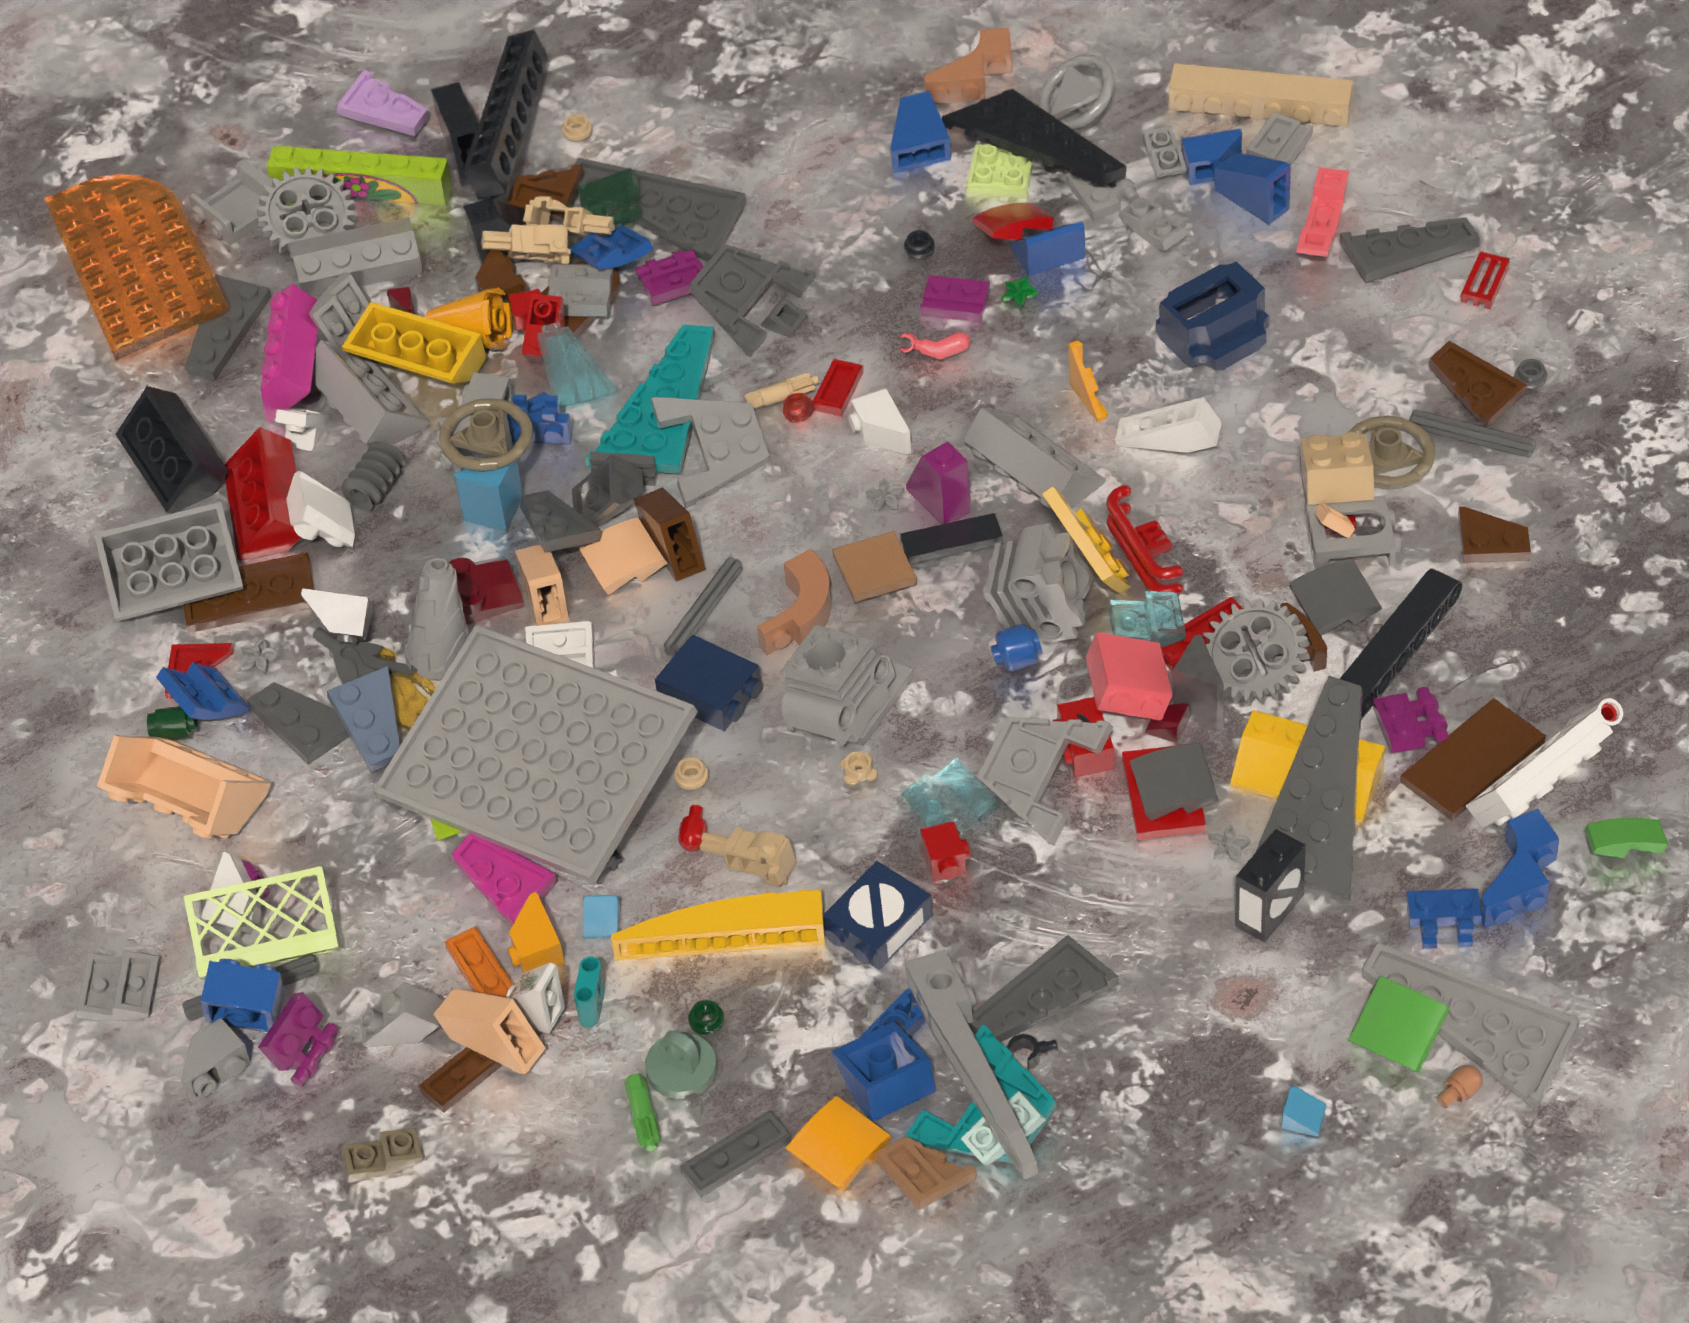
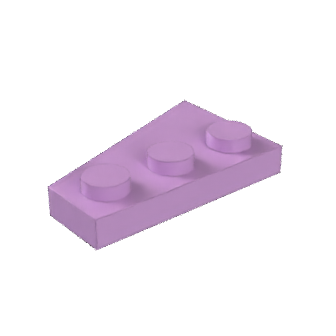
[336,69,429,137]

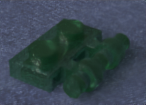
[577,168,643,226]

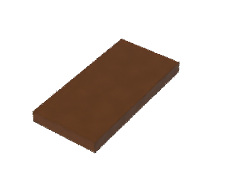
[183,552,315,633]
[1400,698,1546,821]

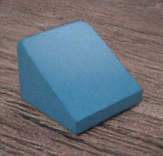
[583,895,620,939]
[1282,1086,1327,1137]

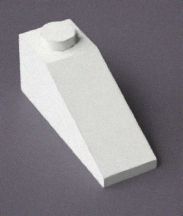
[1115,397,1222,453]

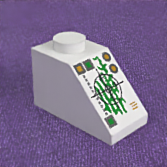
[506,963,565,1034]

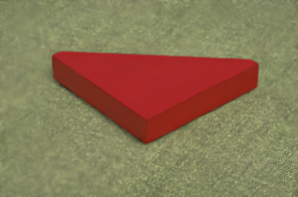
[164,643,234,699]

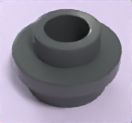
[1515,359,1547,389]

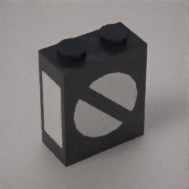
[1235,829,1306,943]

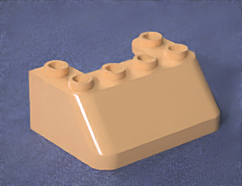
[97,735,271,838]

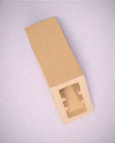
[515,544,569,626]
[433,988,546,1075]

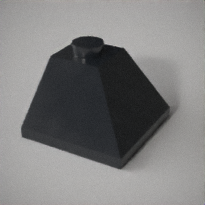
[463,198,529,266]

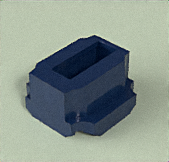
[1156,261,1269,370]

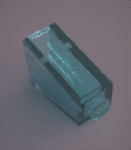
[536,322,617,407]

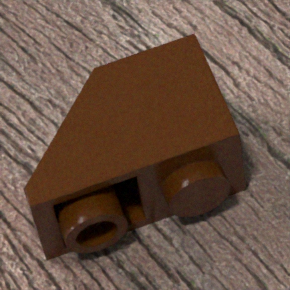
[475,250,526,307]

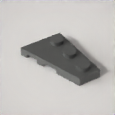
[520,490,601,552]
[247,682,350,765]

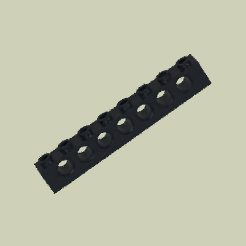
[463,29,548,200]

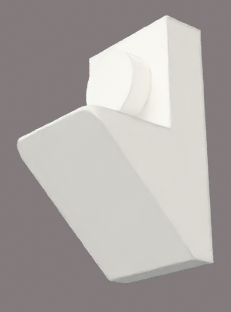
[275,409,330,451]

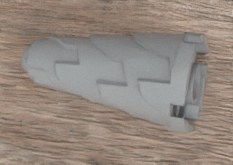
[405,557,468,680]

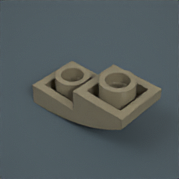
[341,1128,422,1183]

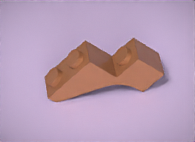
[924,27,1012,104]

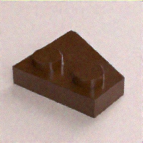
[507,164,584,222]
[1458,506,1531,563]

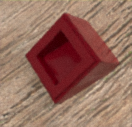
[387,287,415,315]
[1145,703,1190,743]

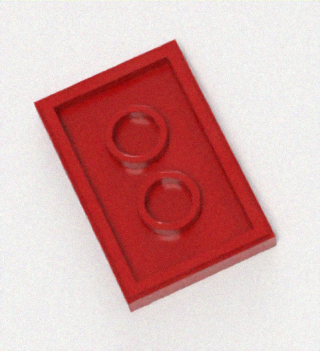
[1122,744,1206,841]

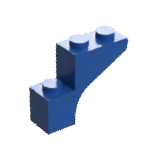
[1481,809,1559,928]

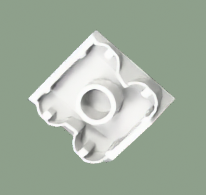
[286,471,355,548]

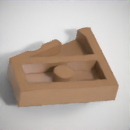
[875,1136,977,1210]

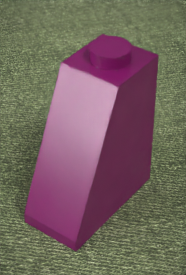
[906,441,970,524]

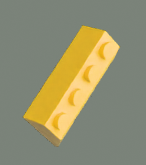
[342,302,486,384]
[1230,710,1385,823]

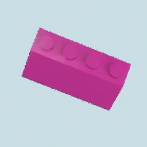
[260,284,318,423]

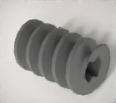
[341,442,407,511]

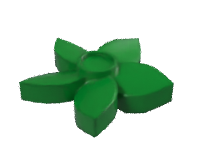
[1001,277,1038,308]

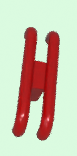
[1106,485,1183,598]

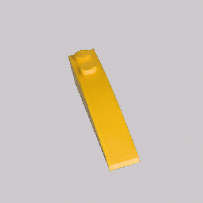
[611,889,825,961]

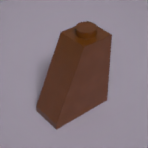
[634,487,706,581]

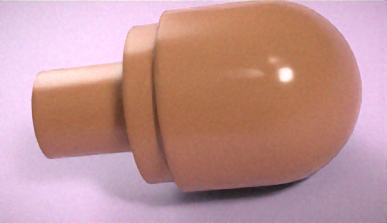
[1437,1065,1483,1108]

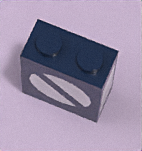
[823,861,933,970]

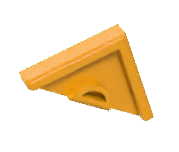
[1068,340,1108,422]

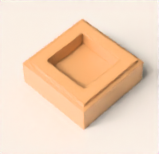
[1314,503,1355,539]

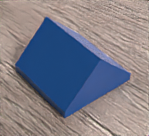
[1010,221,1085,277]

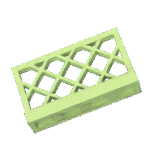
[183,866,340,980]

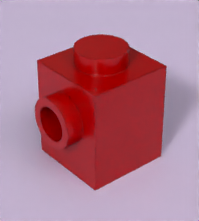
[920,821,971,882]

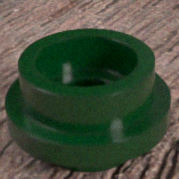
[688,1000,724,1035]

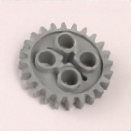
[257,167,356,259]
[1203,598,1310,706]

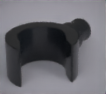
[1007,1034,1058,1070]

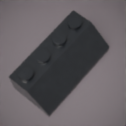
[115,386,229,514]

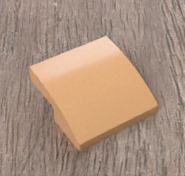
[578,517,667,595]

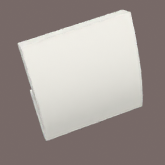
[525,621,594,668]

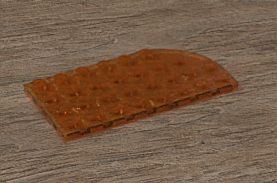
[44,175,229,360]

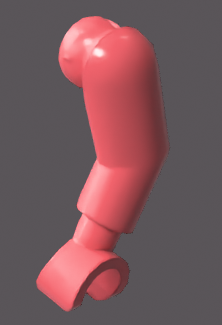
[899,332,970,360]

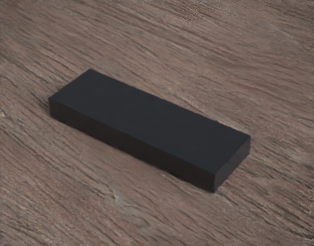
[900,513,1004,564]

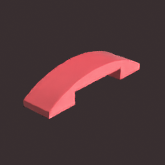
[1297,167,1349,257]

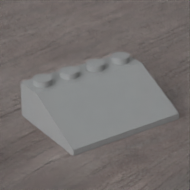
[94,501,244,622]

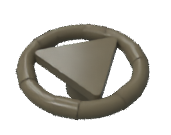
[439,398,533,472]
[1347,415,1435,489]

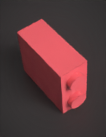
[1085,632,1173,720]

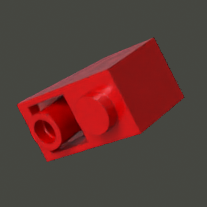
[521,293,565,366]

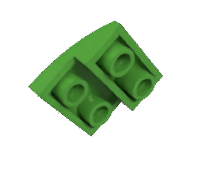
[1348,976,1450,1074]

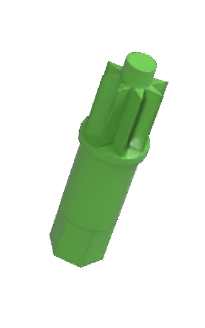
[624,1073,662,1152]

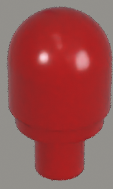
[678,805,707,852]

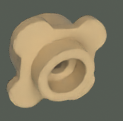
[840,751,878,786]

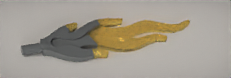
[312,627,437,731]

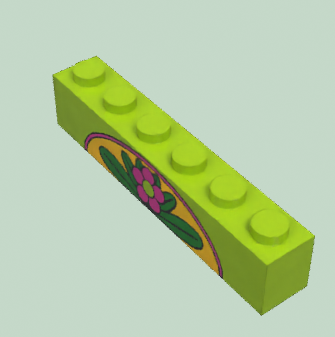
[266,146,452,205]

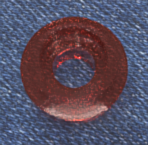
[783,392,814,423]

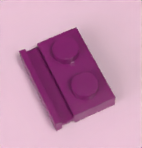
[920,275,990,322]

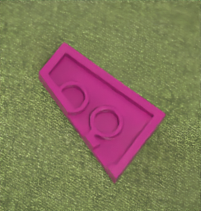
[451,833,557,926]

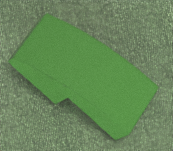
[1585,818,1668,859]

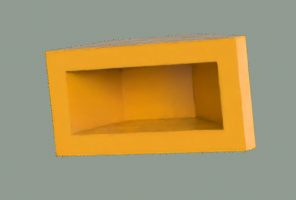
[507,892,565,973]

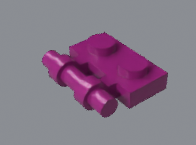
[635,249,703,306]
[1373,687,1448,753]
[258,992,339,1087]

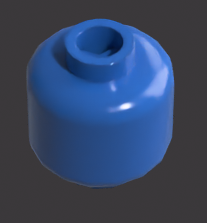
[990,624,1043,672]

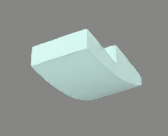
[961,1091,1046,1166]

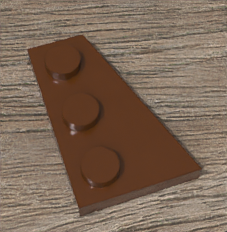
[1429,340,1527,428]

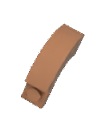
[757,549,831,655]

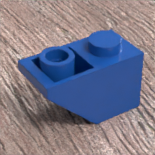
[1181,129,1242,185]

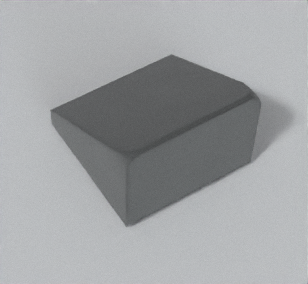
[760,296,807,338]

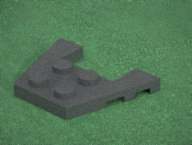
[689,244,816,357]

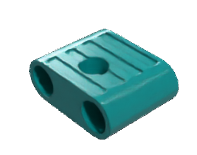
[574,956,605,1027]

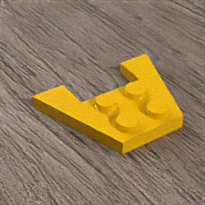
[1042,487,1131,595]

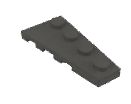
[1339,217,1480,282]
[185,274,272,381]
[968,935,1119,1043]

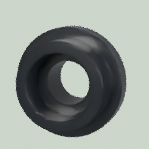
[904,230,935,258]

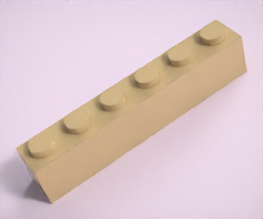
[1169,63,1353,127]

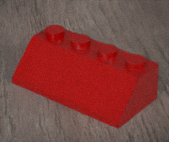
[224,427,302,561]

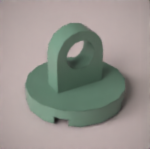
[645,1030,717,1099]

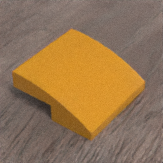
[786,1096,893,1192]

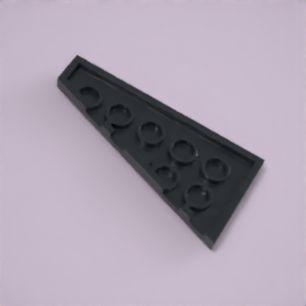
[942,89,1126,186]

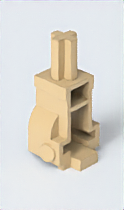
[523,196,615,238]
[481,224,571,265]
[700,827,796,887]

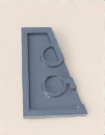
[327,666,400,773]

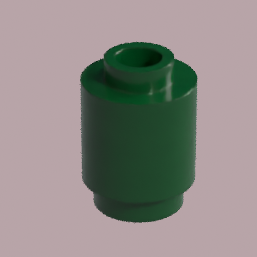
[147,706,199,741]

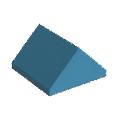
[454,460,523,531]

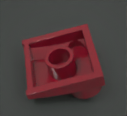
[449,557,525,625]

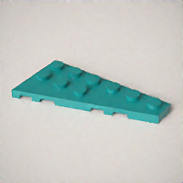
[585,325,715,474]

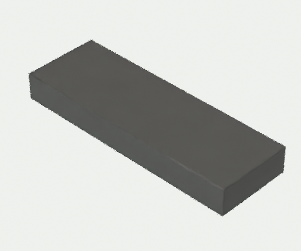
[680,1110,792,1198]

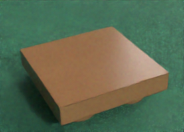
[832,531,916,603]

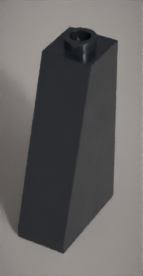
[430,82,478,186]

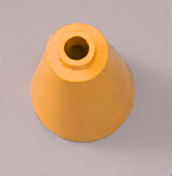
[424,287,512,350]

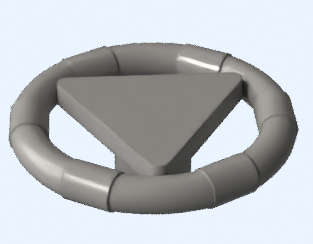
[1038,54,1115,130]

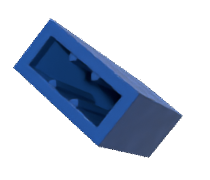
[890,91,951,174]
[1214,153,1291,225]

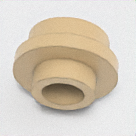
[562,114,592,141]
[674,757,709,790]

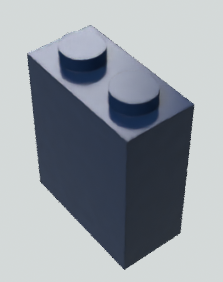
[655,634,762,732]

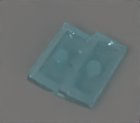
[1109,591,1186,647]
[900,758,1000,834]

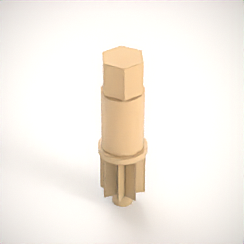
[744,372,819,410]

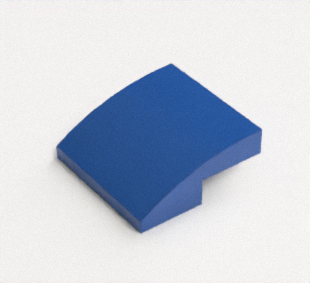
[569,225,654,269]
[156,662,250,720]

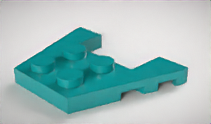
[905,1024,1057,1163]

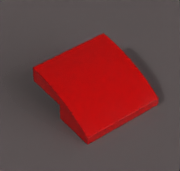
[972,203,1054,240]

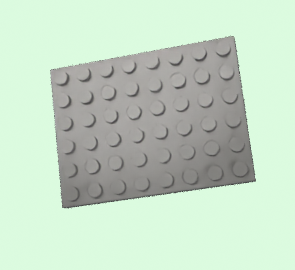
[372,625,698,884]

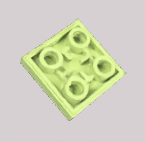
[966,144,1035,198]

